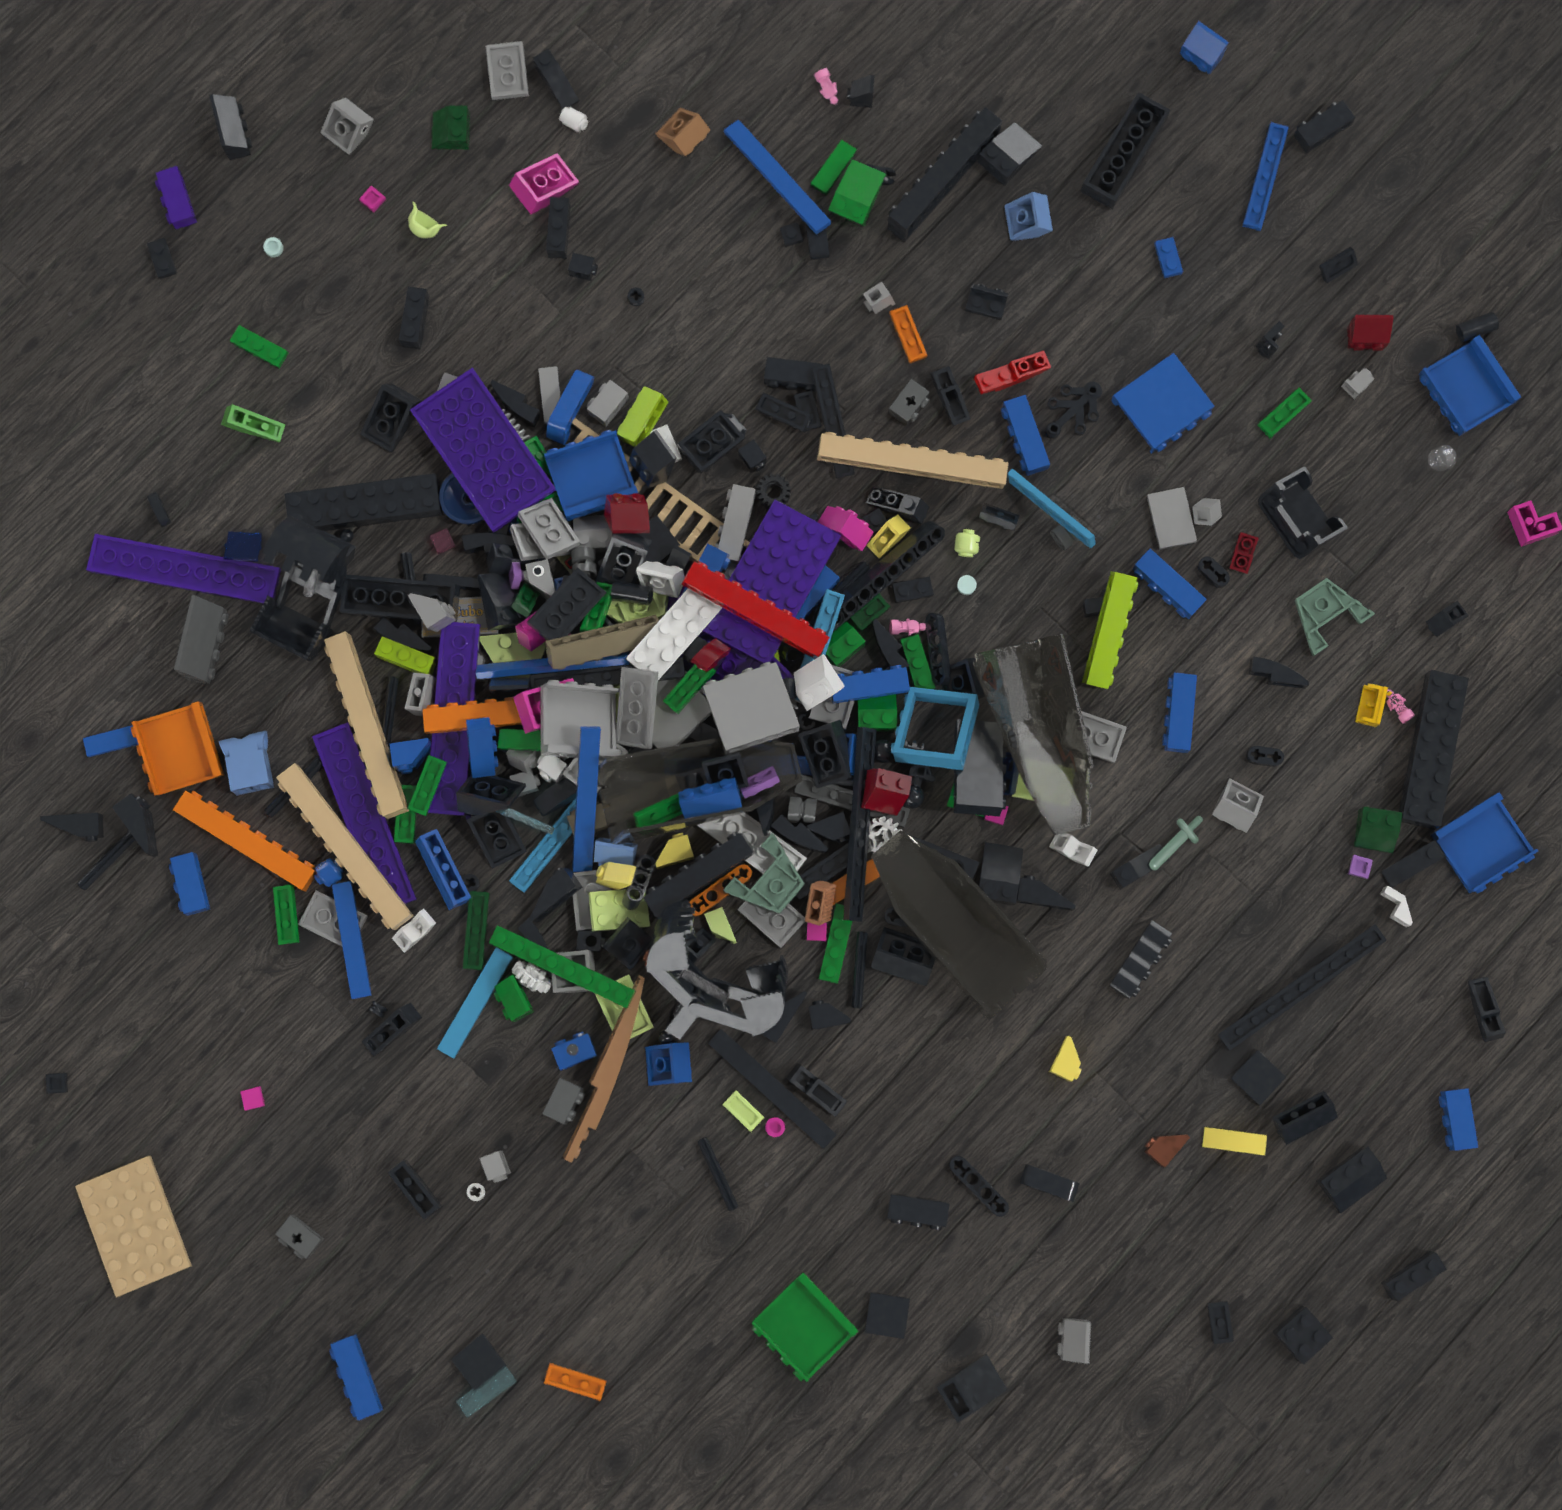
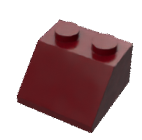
[1347,315,1394,351]
[604,493,650,533]
[862,768,912,816]

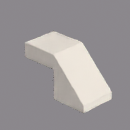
[1049,830,1098,867]
[1380,886,1413,927]
[392,909,436,953]

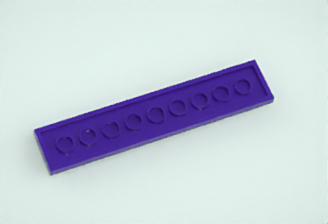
[86,534,281,604]
[428,622,481,816]
[312,722,417,904]

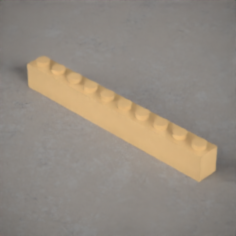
[817,432,1008,489]
[324,631,409,819]
[276,763,414,930]

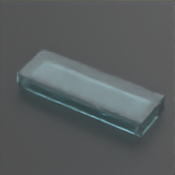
[496,808,555,835]
[456,1366,517,1418]

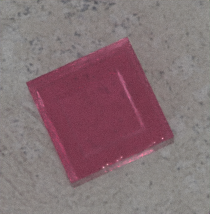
[430,528,456,554]

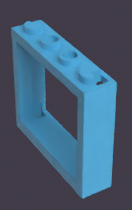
[891,687,979,770]

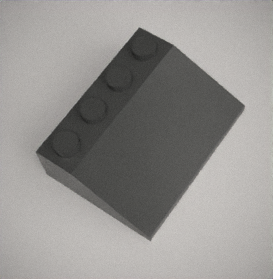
[174,595,229,684]

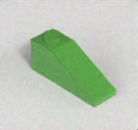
[221,404,285,442]

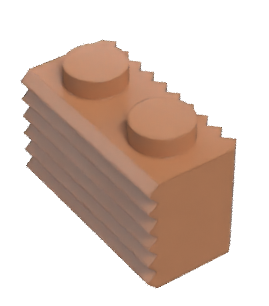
[805,880,837,926]

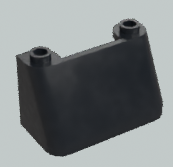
[1258,466,1348,559]

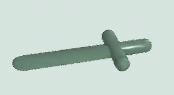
[1149,816,1203,870]

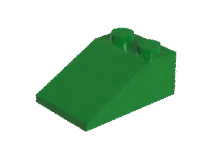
[828,159,886,226]
[857,694,897,732]

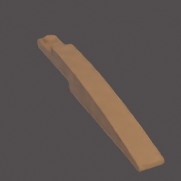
[563,975,645,1163]

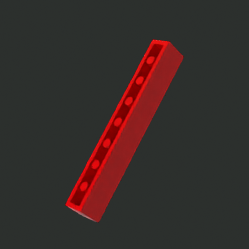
[681,561,830,659]

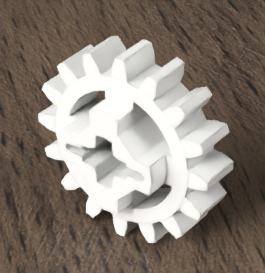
[867,816,904,859]
[512,961,552,993]

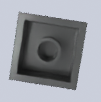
[543,1078,585,1125]

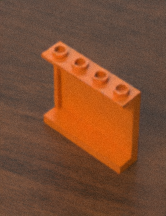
[131,701,225,796]

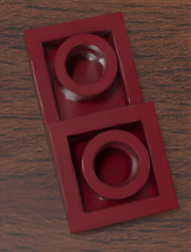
[1229,532,1259,574]
[691,638,731,672]

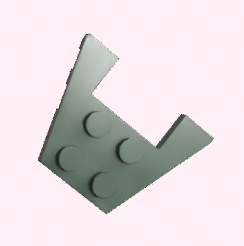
[1294,578,1375,656]
[723,833,805,914]

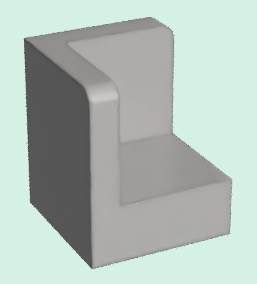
[1193,498,1222,526]

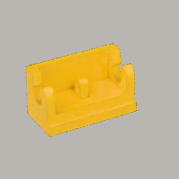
[1355,684,1388,727]

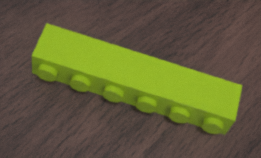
[1082,571,1138,689]

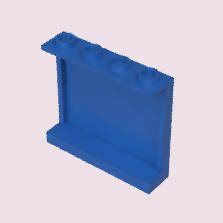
[1419,335,1521,436]
[1111,353,1214,454]
[544,430,638,522]
[1431,792,1538,894]

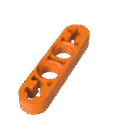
[689,864,752,916]

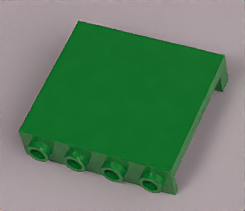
[752,1272,858,1382]

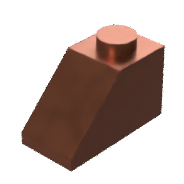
[1144,1135,1190,1167]

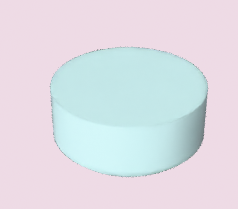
[263,237,283,257]
[957,575,976,595]

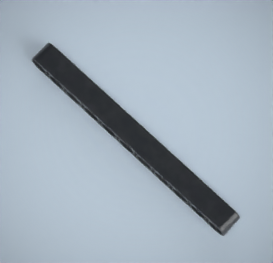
[778,521,945,664]

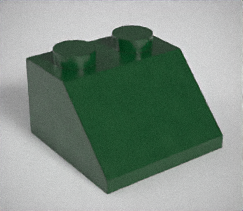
[432,105,470,150]
[1354,806,1402,853]

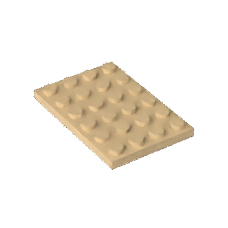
[75,1156,192,1297]

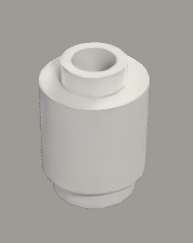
[559,107,588,132]

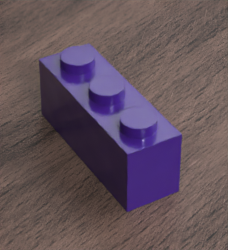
[155,166,197,229]

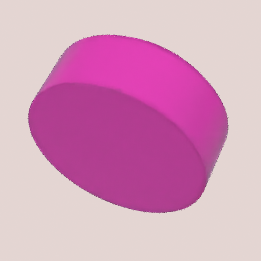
[765,1117,785,1137]

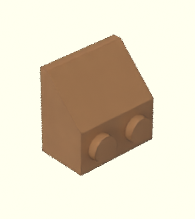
[656,108,710,156]

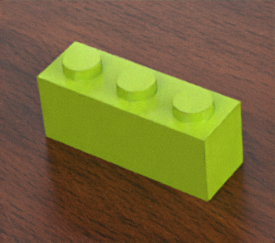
[617,386,668,447]
[374,636,438,675]

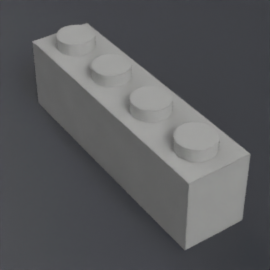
[715,484,756,565]

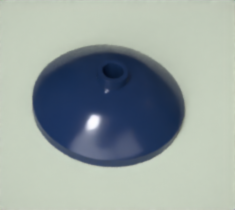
[439,473,484,524]

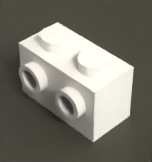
[537,755,568,783]

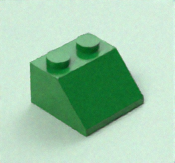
[825,622,866,667]
[493,975,534,1022]

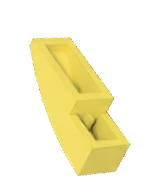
[1202,1127,1267,1155]

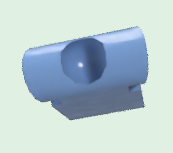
[219,731,274,796]

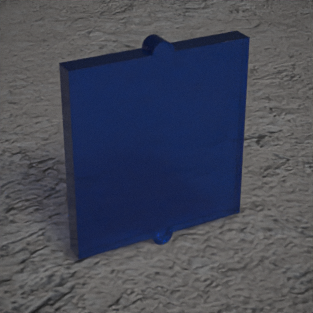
[224,531,262,562]

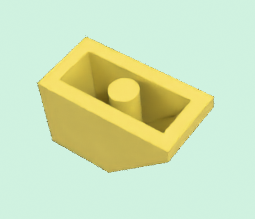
[867,515,911,559]
[655,833,694,869]
[596,862,636,890]
[1049,1036,1082,1082]

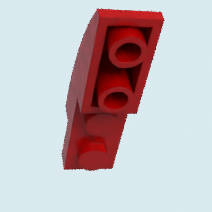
[974,351,1051,395]

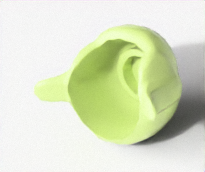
[408,202,447,238]

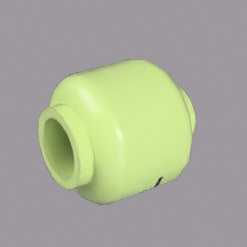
[954,529,980,557]

